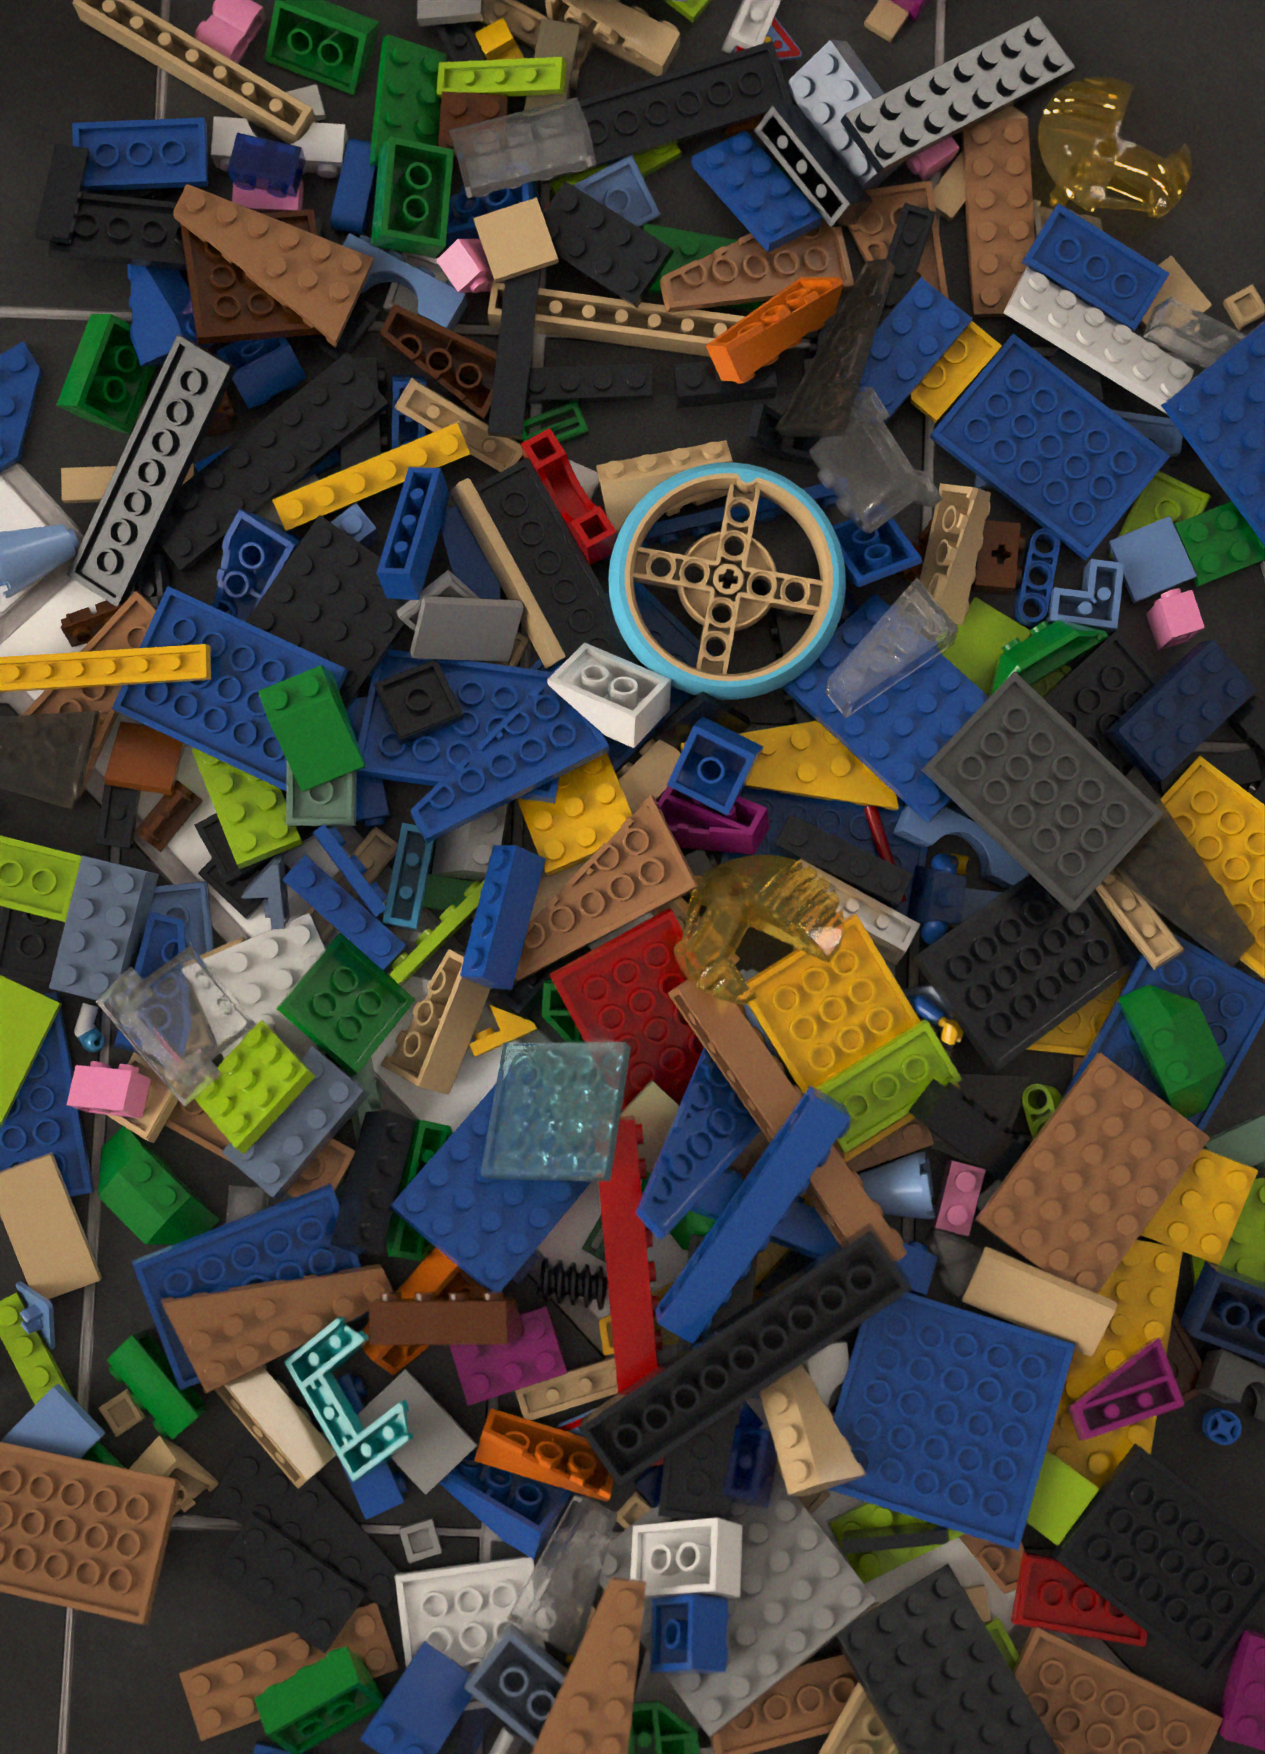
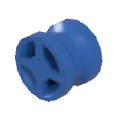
[1201,1407,1242,1445]

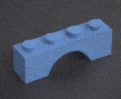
[342,233,468,331]
[893,803,1028,890]

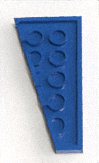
[410,665,609,844]
[636,1047,761,1240]

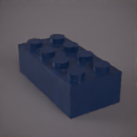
[1104,639,1257,783]
[1179,1261,1265,1363]

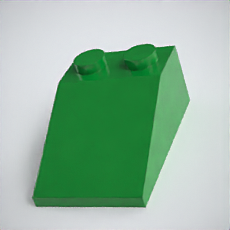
[258,665,366,792]

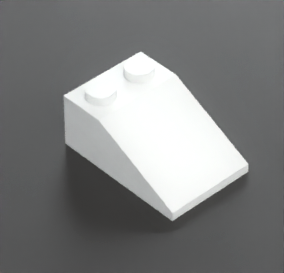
[548,642,671,748]
[630,1518,742,1599]

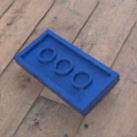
[72,117,208,191]
[691,131,822,253]
[1021,203,1170,332]
[835,277,972,423]

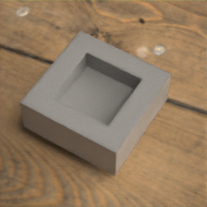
[399,1517,443,1563]

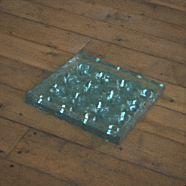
[480,1042,631,1181]

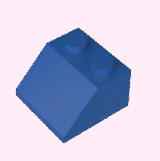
[216,337,307,409]
[667,717,763,816]
[650,1594,729,1674]

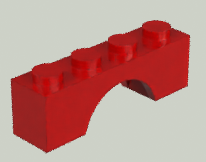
[521,428,617,565]

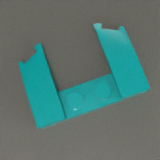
[284,1316,414,1482]

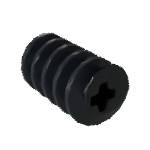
[536,1257,608,1311]

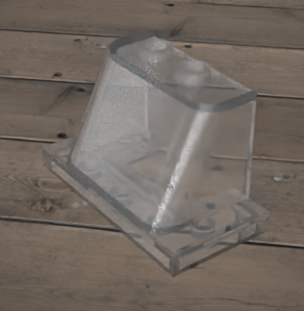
[810,385,943,534]
[96,946,257,1107]

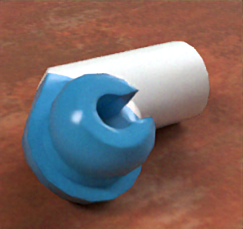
[74,1003,105,1052]

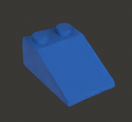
[833,506,922,587]
[360,1641,473,1754]

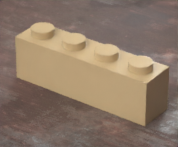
[214,1364,337,1489]

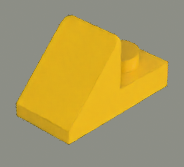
[475,17,524,60]
[469,1005,538,1057]

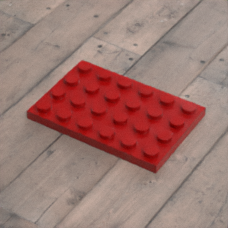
[549,908,704,1111]

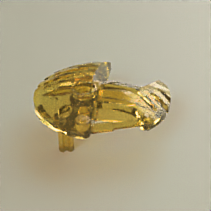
[1038,77,1192,219]
[674,855,844,1004]

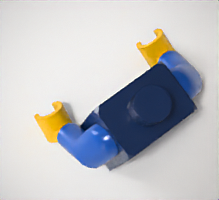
[908,853,970,945]

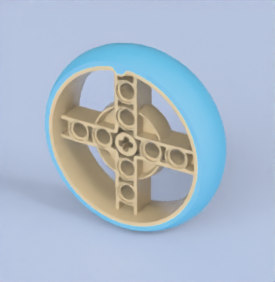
[609,462,846,700]

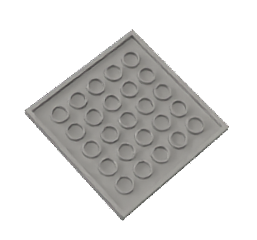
[585,1432,878,1738]

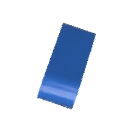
[330,137,378,235]
[1013,528,1060,629]

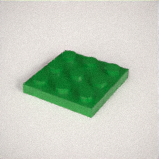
[276,933,416,1076]

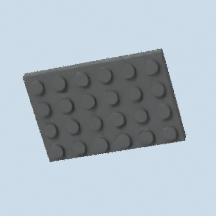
[921,671,1164,913]

